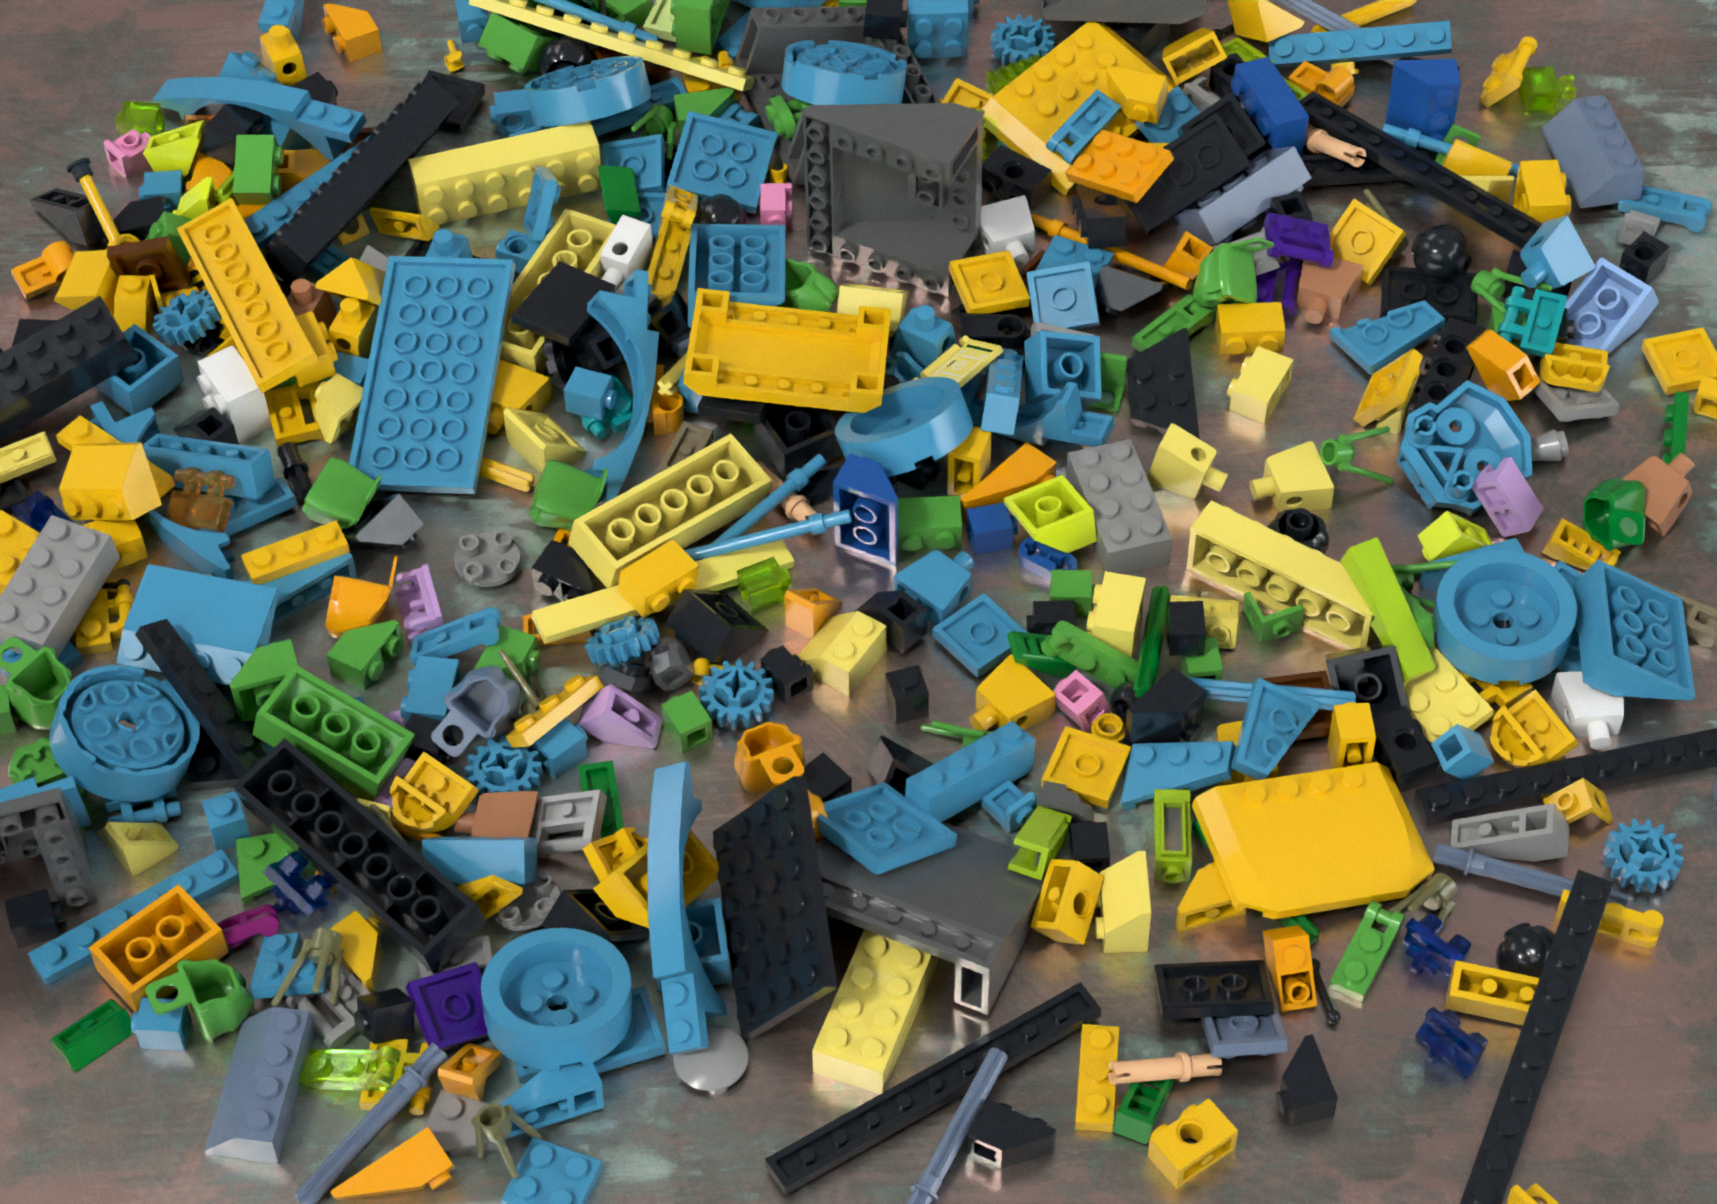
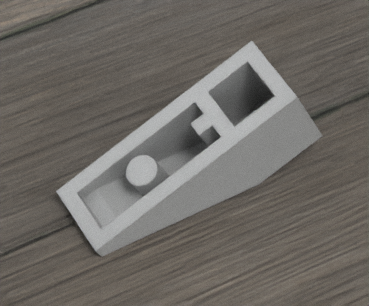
[1450,803,1569,862]

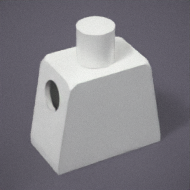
[980,195,1035,267]
[600,215,653,291]
[1551,671,1624,750]

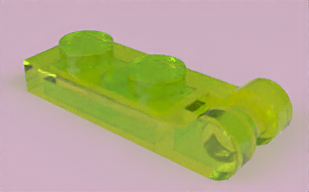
[299,1046,401,1090]

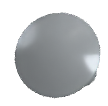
[454,530,522,587]
[493,873,562,931]
[674,1025,748,1095]

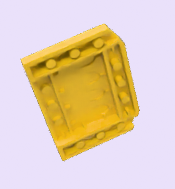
[1192,762,1435,920]

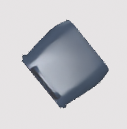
[431,665,520,757]

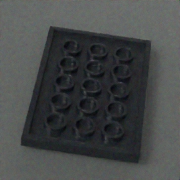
[713,776,838,1038]

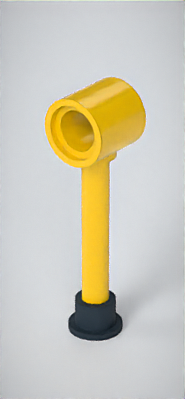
[66,158,140,250]

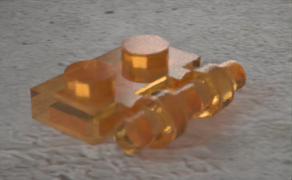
[165,467,235,533]

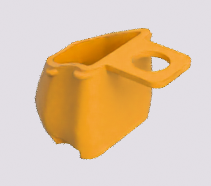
[325,556,398,639]
[734,722,806,795]

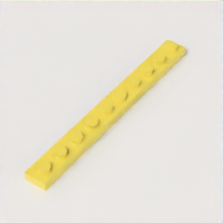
[469,0,755,91]

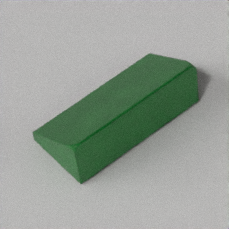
[598,165,642,224]
[50,999,133,1071]

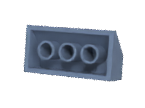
[1542,95,1645,208]
[1172,146,1311,245]
[204,1006,316,1164]

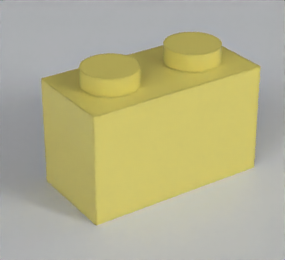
[1227,346,1294,424]

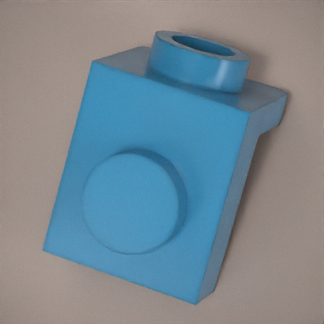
[982,779,1037,833]

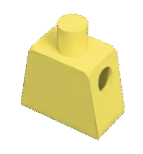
[1147,423,1228,499]
[1250,441,1334,512]

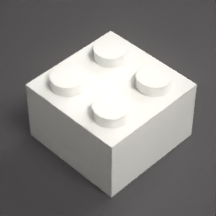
[197,345,272,444]

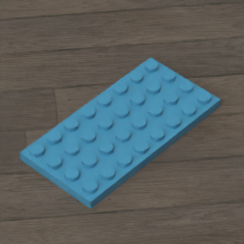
[349,256,516,494]

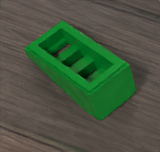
[1007,631,1078,679]
[1113,1079,1175,1144]

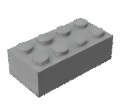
[1066,439,1172,574]
[0,515,120,659]

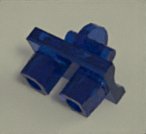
[11,489,74,533]
[262,851,333,917]
[1403,913,1471,978]
[1415,1006,1488,1078]

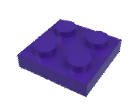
[406,962,489,1051]

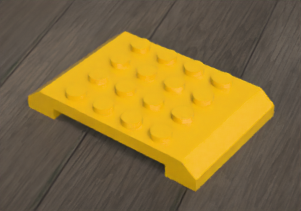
[980,22,1184,197]
[683,288,891,413]

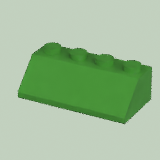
[253,664,415,802]

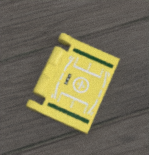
[912,335,1003,388]

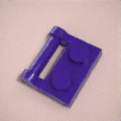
[1264,213,1334,269]
[1256,260,1302,319]

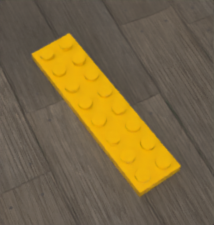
[177,198,319,393]

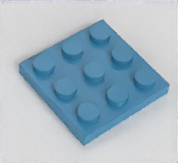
[666,111,778,214]
[817,782,957,875]

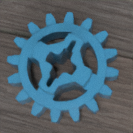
[990,14,1055,70]
[152,290,222,346]
[585,616,660,666]
[699,659,774,730]
[465,735,543,800]
[1602,819,1684,893]

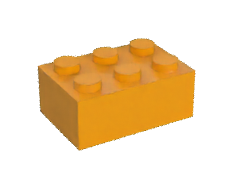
[88,884,229,1011]

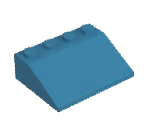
[688,223,785,327]
[1573,560,1695,701]
[116,564,279,685]

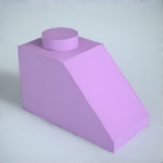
[578,684,663,749]

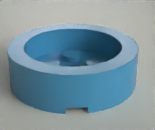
[781,40,907,105]
[525,56,652,127]
[835,377,973,477]
[1433,549,1577,684]
[49,665,200,802]
[481,928,633,1071]

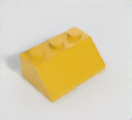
[59,442,162,520]
[593,829,719,928]

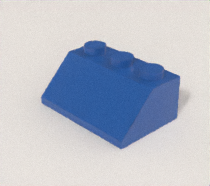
[1231,56,1309,156]
[1384,59,1461,152]
[833,453,898,567]

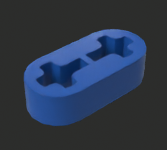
[1019,537,1077,582]

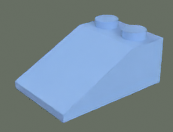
[1565,257,1659,355]

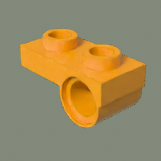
[1288,61,1355,107]
[11,241,74,300]
[647,364,685,435]

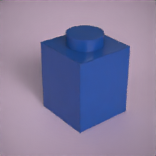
[966,503,1018,555]

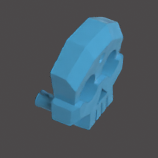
[1396,380,1533,516]

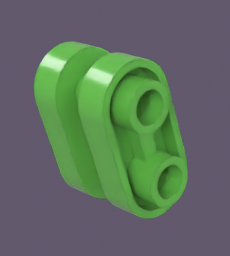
[765,95,814,140]

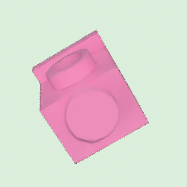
[103,129,151,179]
[760,183,793,232]
[1053,670,1111,732]

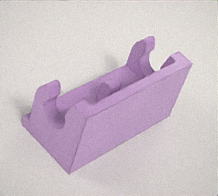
[1472,457,1544,537]
[394,564,444,645]

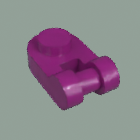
[217,904,279,948]

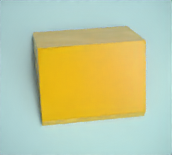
[1227,0,1304,42]
[54,250,119,316]
[315,257,386,309]

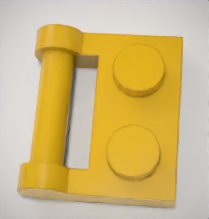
[1479,36,1538,108]
[264,381,325,448]

